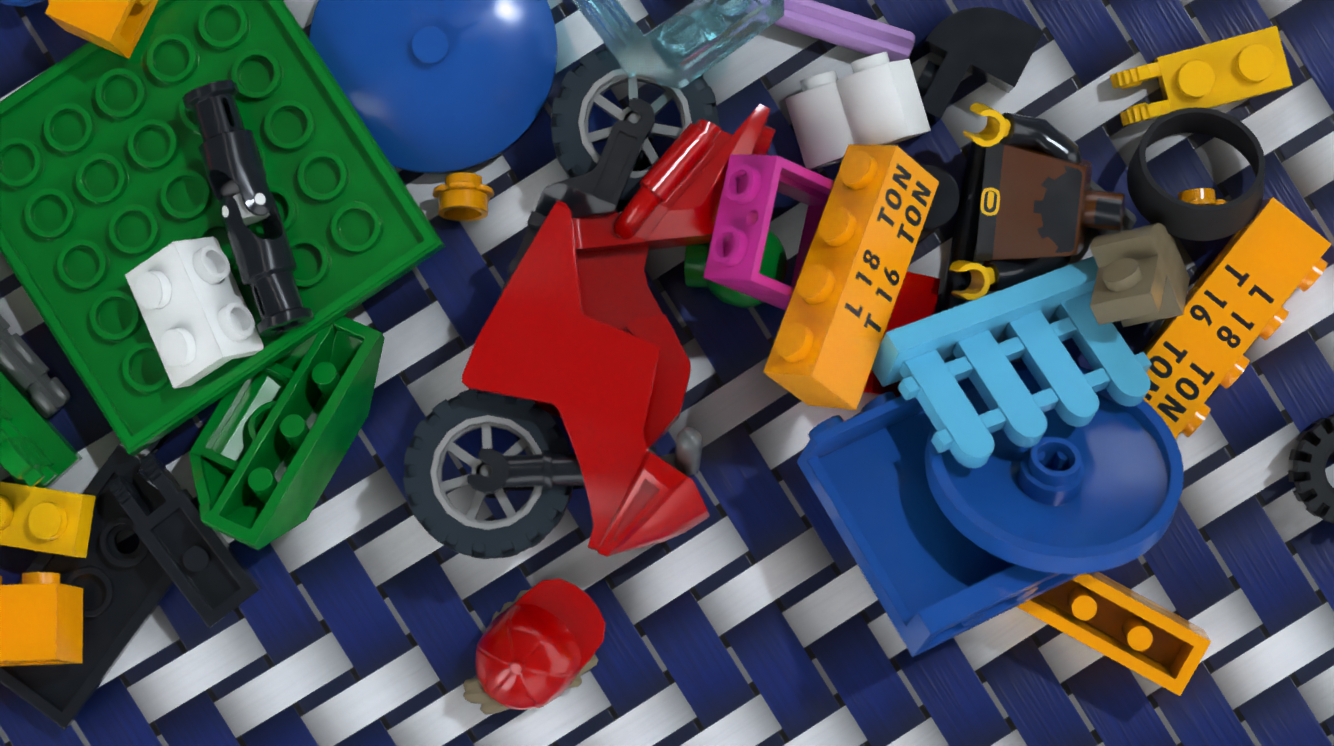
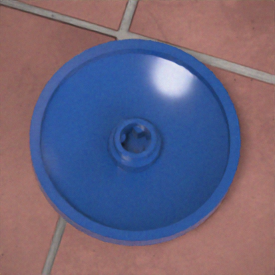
[309,0,558,174]
[924,361,1184,574]

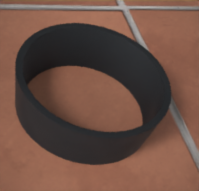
[1127,107,1265,241]

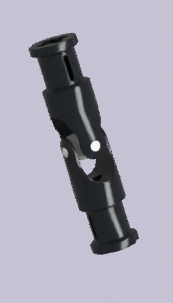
[182,80,314,337]

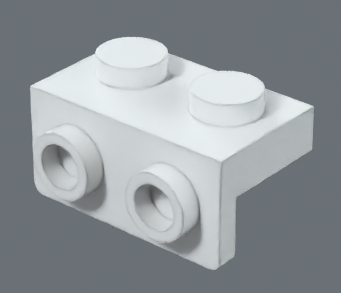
[125,237,264,389]

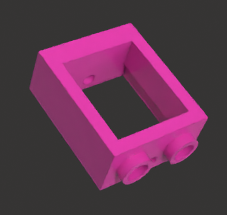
[703,154,834,311]

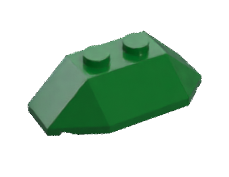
[189,316,385,550]

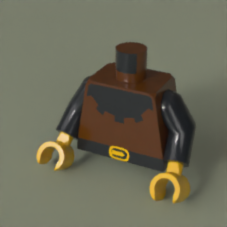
[949,103,1125,300]

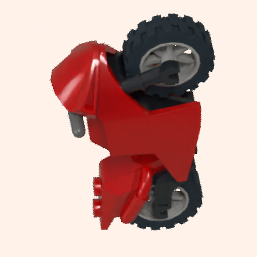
[403,39,776,559]

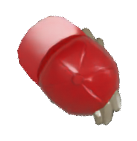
[463,578,606,715]

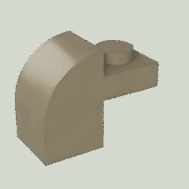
[1090,223,1190,327]

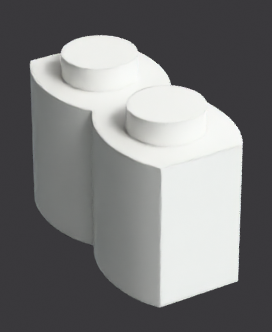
[785,52,931,170]

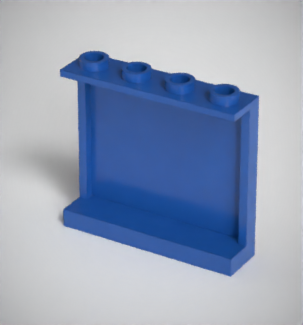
[797,358,1083,657]

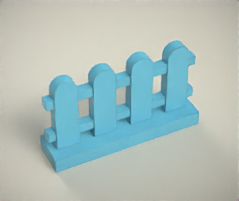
[871,256,1152,468]

